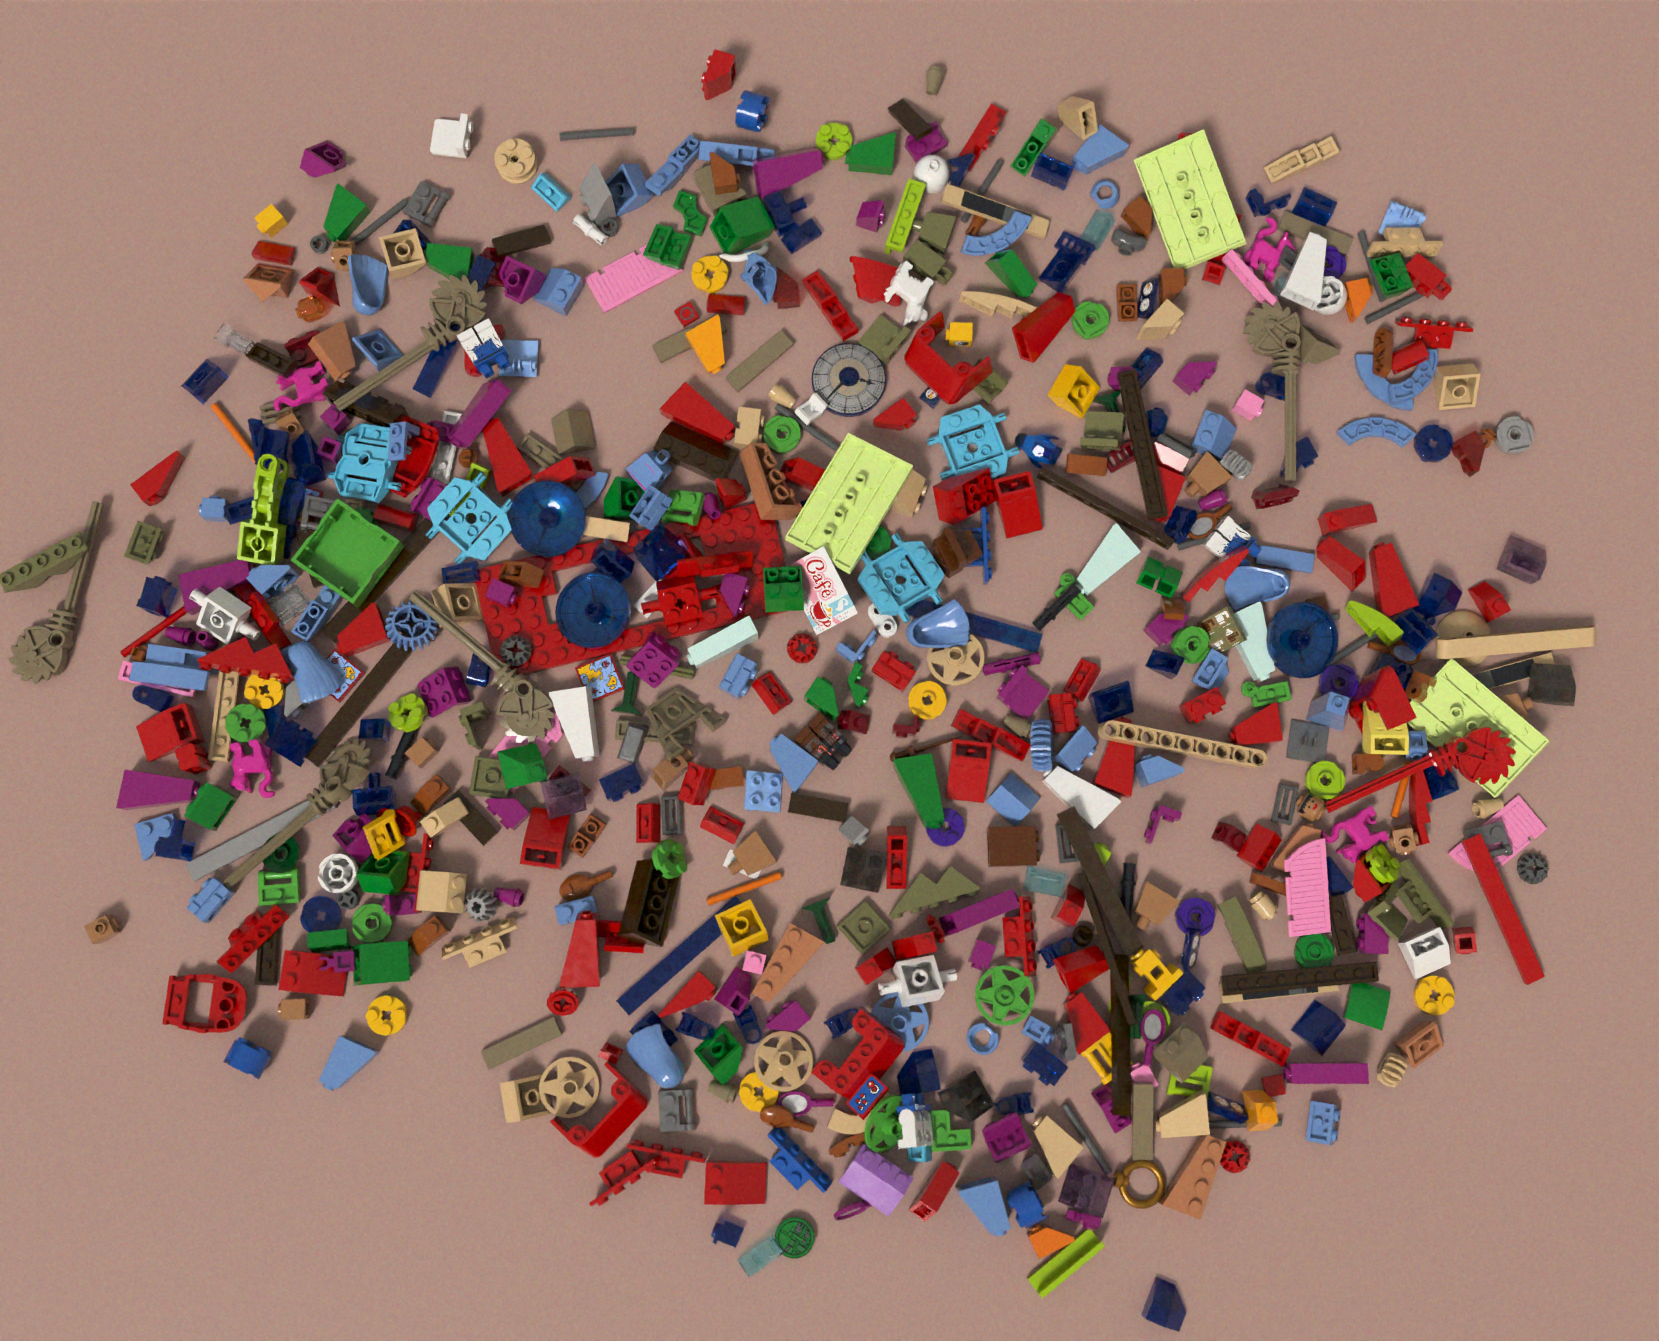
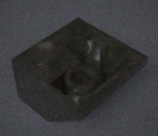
[1527,663,1576,706]
[840,847,887,893]
[937,1070,995,1123]

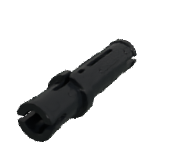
[1032,583,1082,631]
[385,728,418,780]
[1120,863,1136,922]

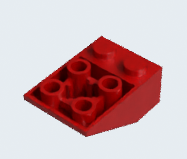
[933,467,995,525]
[992,471,1043,539]
[136,703,205,762]
[945,739,992,803]
[520,807,571,870]

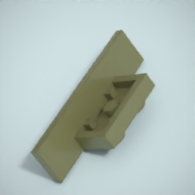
[1396,858,1455,930]

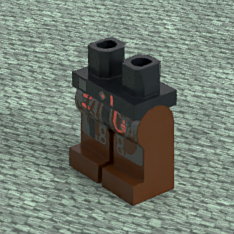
[794,712,852,771]

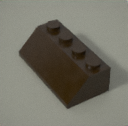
[322,381,409,428]
[653,421,739,482]
[618,859,680,947]

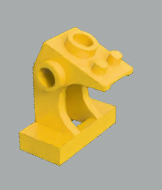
[1130,949,1183,1001]

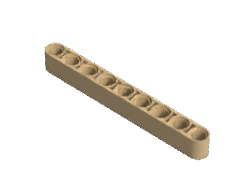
[1436,626,1595,659]
[1098,720,1267,769]

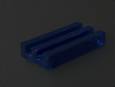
[441,561,480,584]

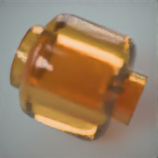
[296,296,326,323]

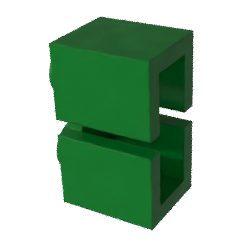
[1136,557,1183,599]

